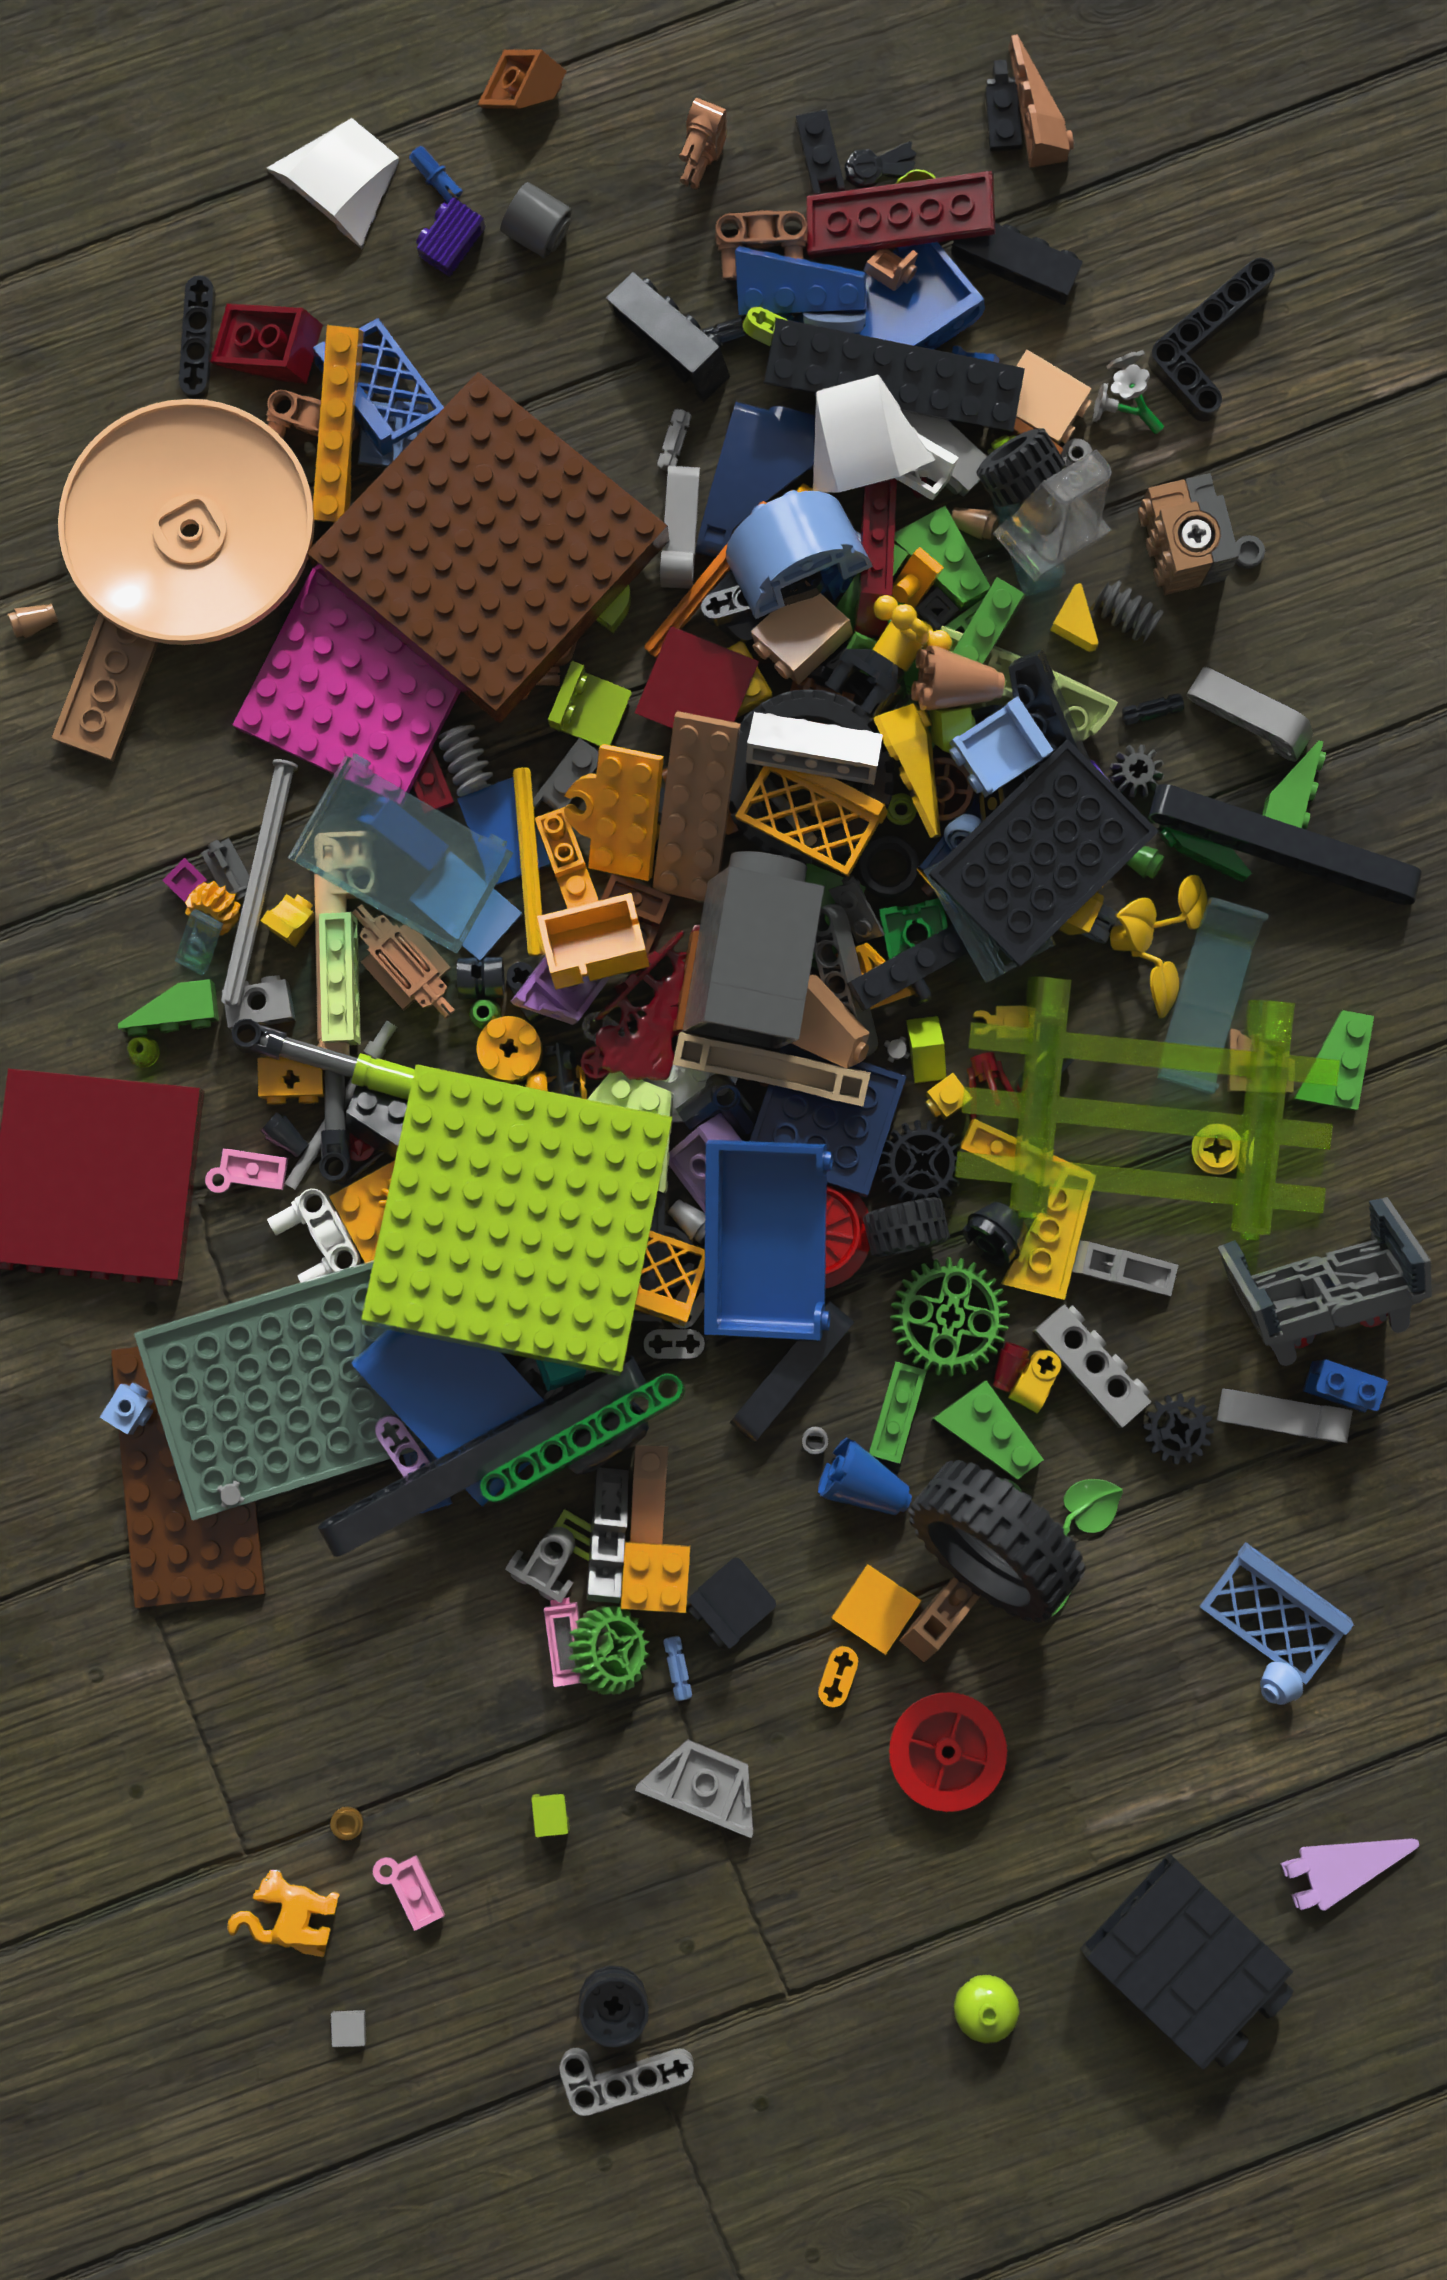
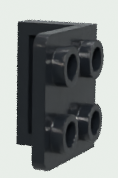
[687,1557,776,1649]

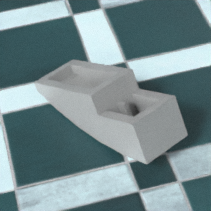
[1072,1241,1178,1296]

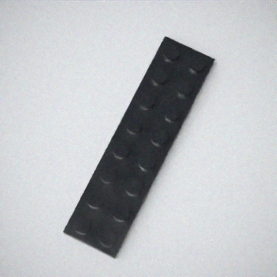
[764,318,1025,433]

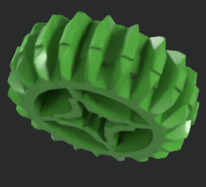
[567,1606,650,1695]

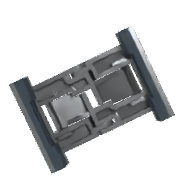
[1217,1197,1432,1366]

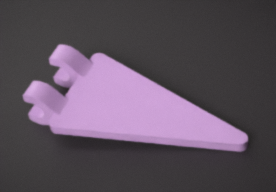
[1281,1838,1419,1910]

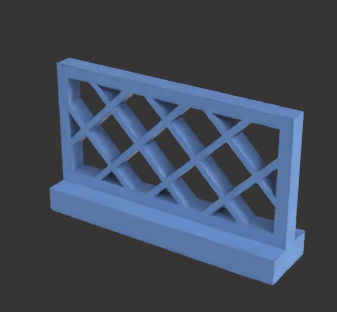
[1200,1542,1354,1684]

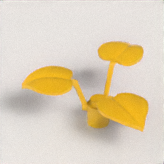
[1110,875,1208,1019]

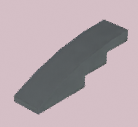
[587,1467,629,1603]

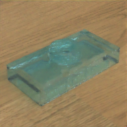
[175,909,223,976]

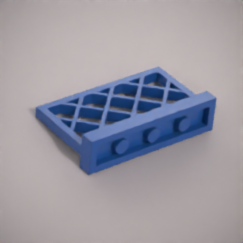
[313,318,444,457]

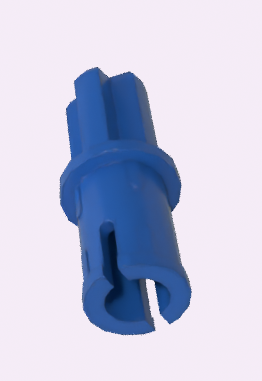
[409,146,463,204]

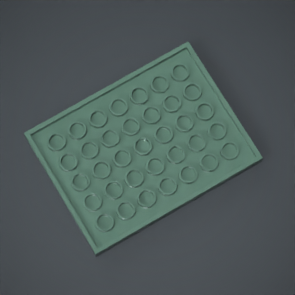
[134,1260,426,1520]

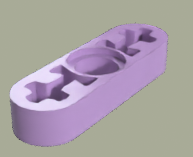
[375,1415,430,1477]

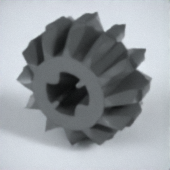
[1110,744,1164,799]

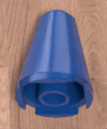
[818,1438,912,1515]

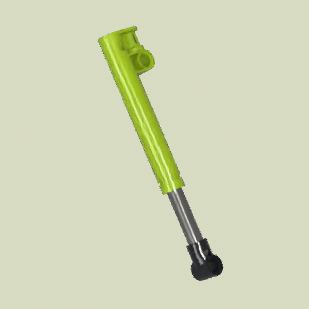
[232,1019,415,1100]

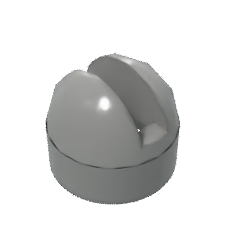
[802,1427,828,1454]

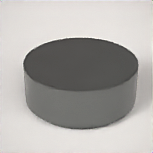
[1236,535,1265,569]

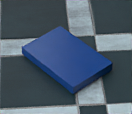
[457,777,551,888]

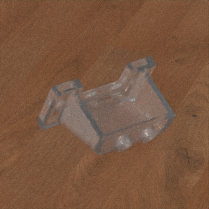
[993,449,1112,582]

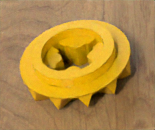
[1191,1124,1243,1175]

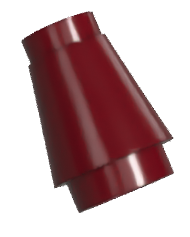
[993,1342,1030,1392]

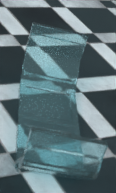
[1157,897,1269,1095]

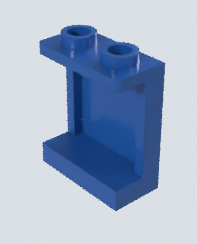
[1302,1359,1388,1412]

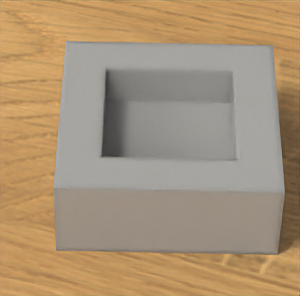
[331,2010,366,2047]

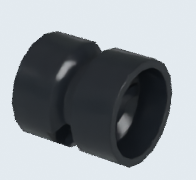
[457,957,505,1000]

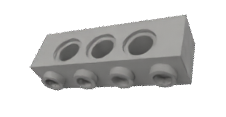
[1033,1304,1151,1428]

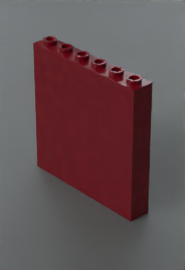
[0,1068,205,1287]

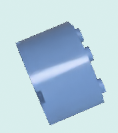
[726,490,873,619]

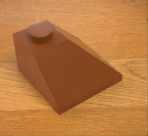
[478,50,567,109]

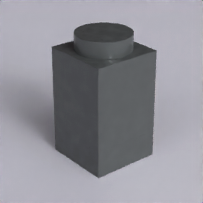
[682,851,824,1050]

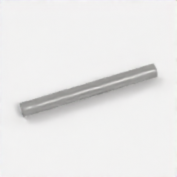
[754,764,817,846]

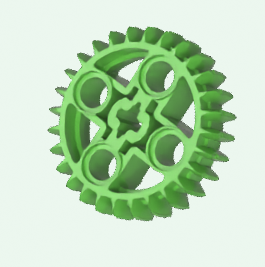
[890,1257,1010,1376]

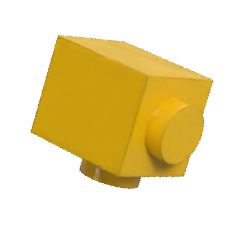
[925,1073,972,1120]

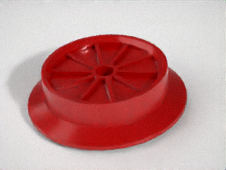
[825,1185,870,1289]
[889,1692,1007,1812]

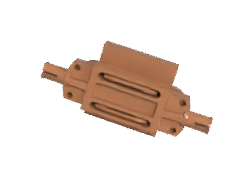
[352,905,455,1019]

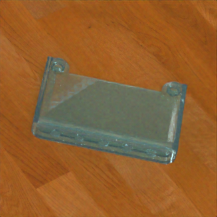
[288,753,513,954]

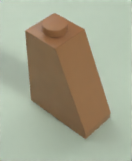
[792,974,870,1069]

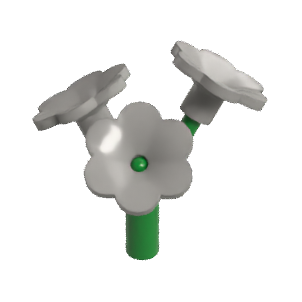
[1092,350,1164,434]

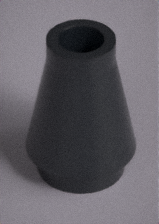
[260,1112,309,1158]

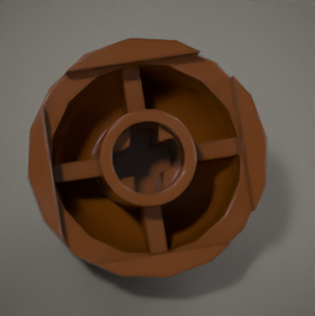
[911,757,976,821]

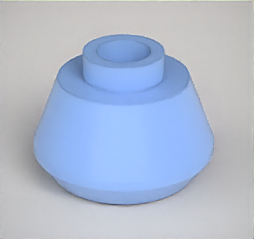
[944,814,982,850]
[1260,1662,1303,1705]

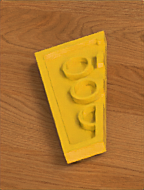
[1001,1167,1096,1300]

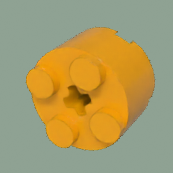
[477,1016,543,1084]

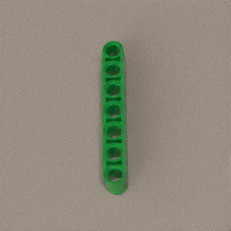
[481,1374,685,1503]

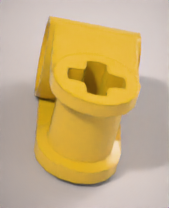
[1009,1349,1061,1413]

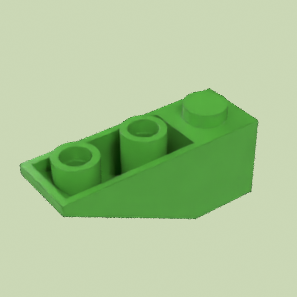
[1262,741,1326,830]
[118,979,219,1036]

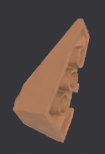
[1009,35,1074,167]

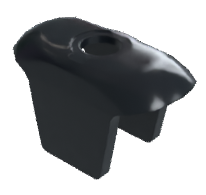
[559,1402,649,1474]

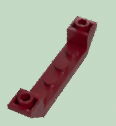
[854,478,897,639]

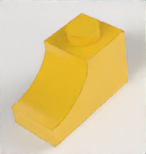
[261,894,315,948]

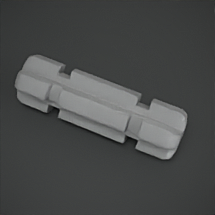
[657,410,691,471]

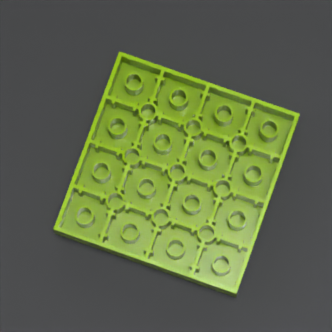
[361,1064,672,1376]

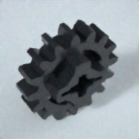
[1142,1394,1214,1464]

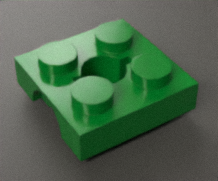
[879,898,953,962]

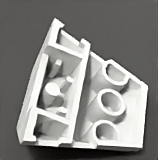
[267,118,399,249]
[813,375,935,493]

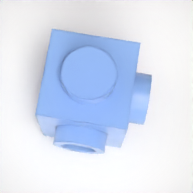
[100,1382,153,1434]

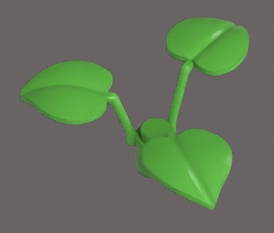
[999,1478,1123,1616]

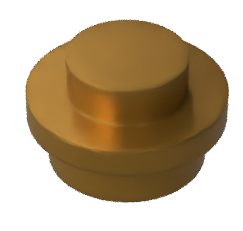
[330,1807,363,1840]

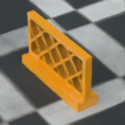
[735,766,888,877]
[634,1231,705,1327]

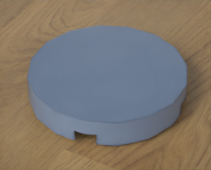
[803,310,866,333]

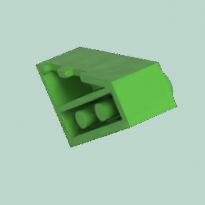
[894,506,991,612]
[932,1381,1044,1479]

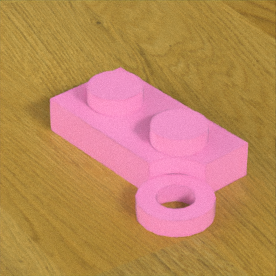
[205,1148,288,1193]
[373,1855,445,1931]

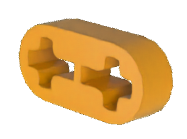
[818,1646,858,1707]

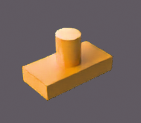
[892,547,944,609]

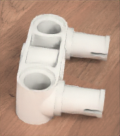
[267,1189,361,1282]

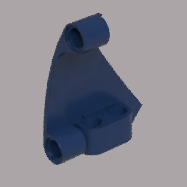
[695,401,815,559]

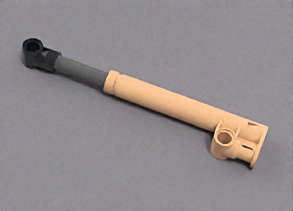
[314,831,378,1184]

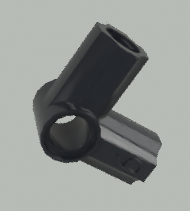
[675,1073,758,1136]

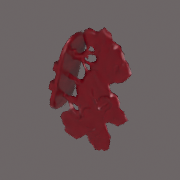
[594,925,722,1081]

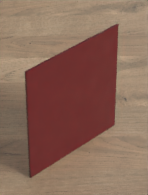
[635,626,759,729]

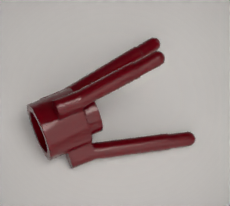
[966,1052,1027,1122]

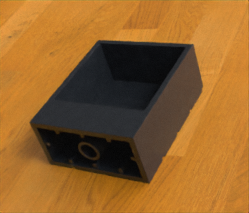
[1080,1853,1294,2070]

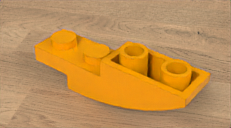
[535,807,599,909]

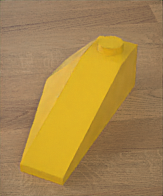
[873,703,941,839]

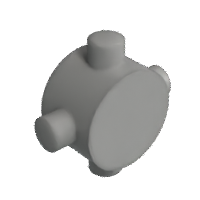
[884,1036,910,1063]
[217,1481,244,1508]

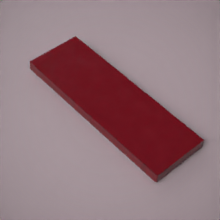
[807,171,995,259]

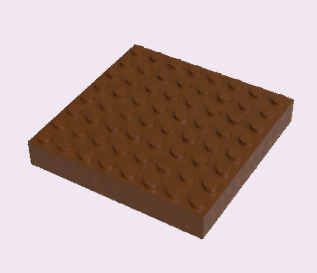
[307,372,670,723]

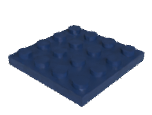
[750,1043,906,1198]

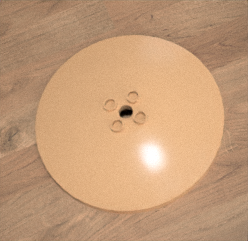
[58,399,315,645]

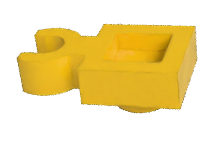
[973,1006,1029,1039]

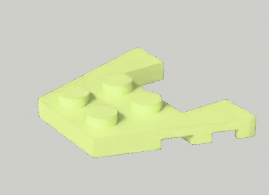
[587,1071,674,1193]

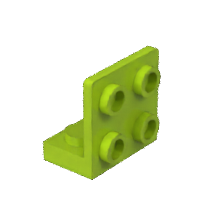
[548,661,631,747]

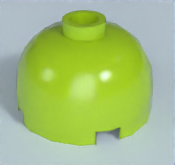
[953,1975,1020,2043]

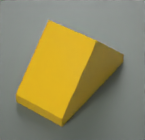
[1050,583,1099,652]

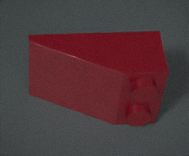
[210,304,323,383]

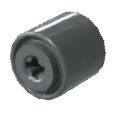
[500,182,572,258]

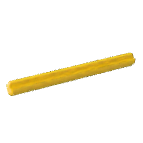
[513,767,545,957]

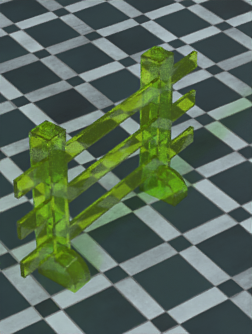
[955,977,1340,1240]

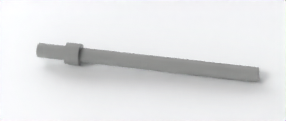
[285,1020,397,1190]

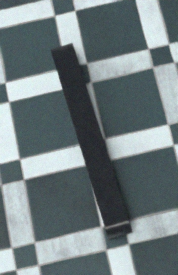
[1149,784,1422,905]

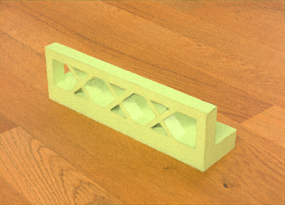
[319,912,361,1045]

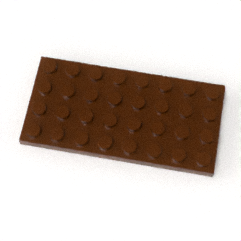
[111,1347,266,1608]

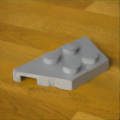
[635,1740,753,1838]

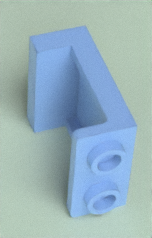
[949,696,1054,797]

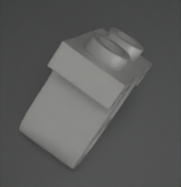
[505,1527,575,1603]

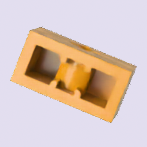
[258,1057,324,1105]

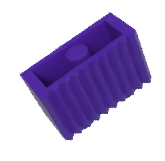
[416,197,485,277]

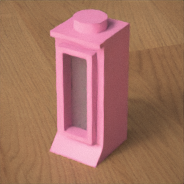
[544,1597,581,1687]

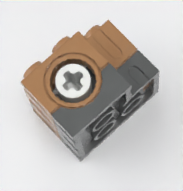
[1138,473,1239,595]

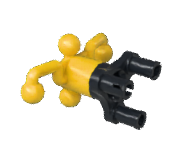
[824,595,952,717]

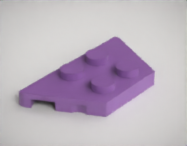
[510,955,610,1025]

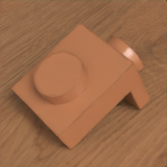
[864,249,918,291]

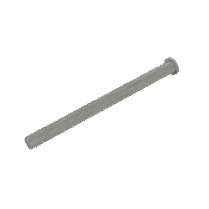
[221,759,298,1006]

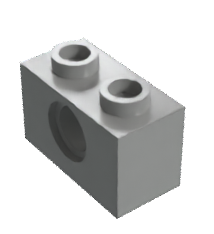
[222,975,296,1030]

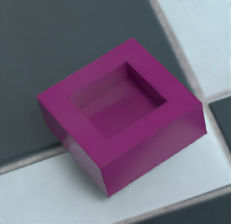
[162,858,209,902]

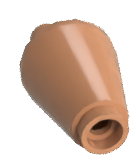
[911,646,1005,711]

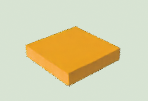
[831,1564,922,1655]

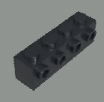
[950,223,1083,305]

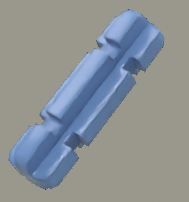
[664,1636,692,1701]

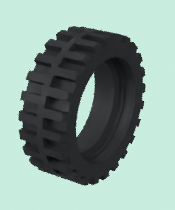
[729,690,895,864]
[908,1461,1085,1623]

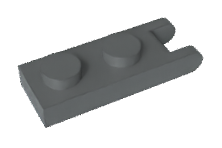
[533,738,598,810]

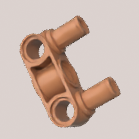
[679,98,727,189]
[716,211,807,280]
[266,389,360,444]

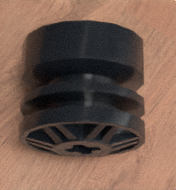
[579,1965,649,2047]

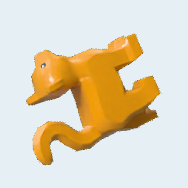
[227,1870,339,1957]

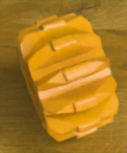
[185,881,241,937]

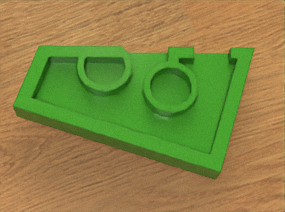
[1293,1010,1374,1111]

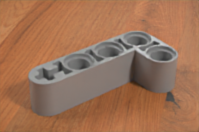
[660,466,700,589]
[1186,667,1313,762]
[1217,1389,1352,1443]
[560,2048,694,2116]

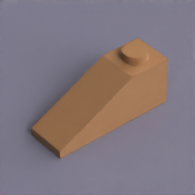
[630,1445,669,1544]
[899,1577,981,1662]

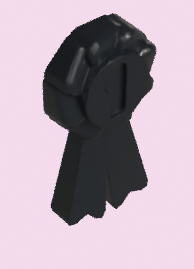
[844,141,916,189]

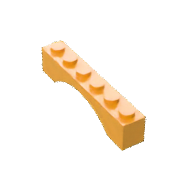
[313,325,364,523]

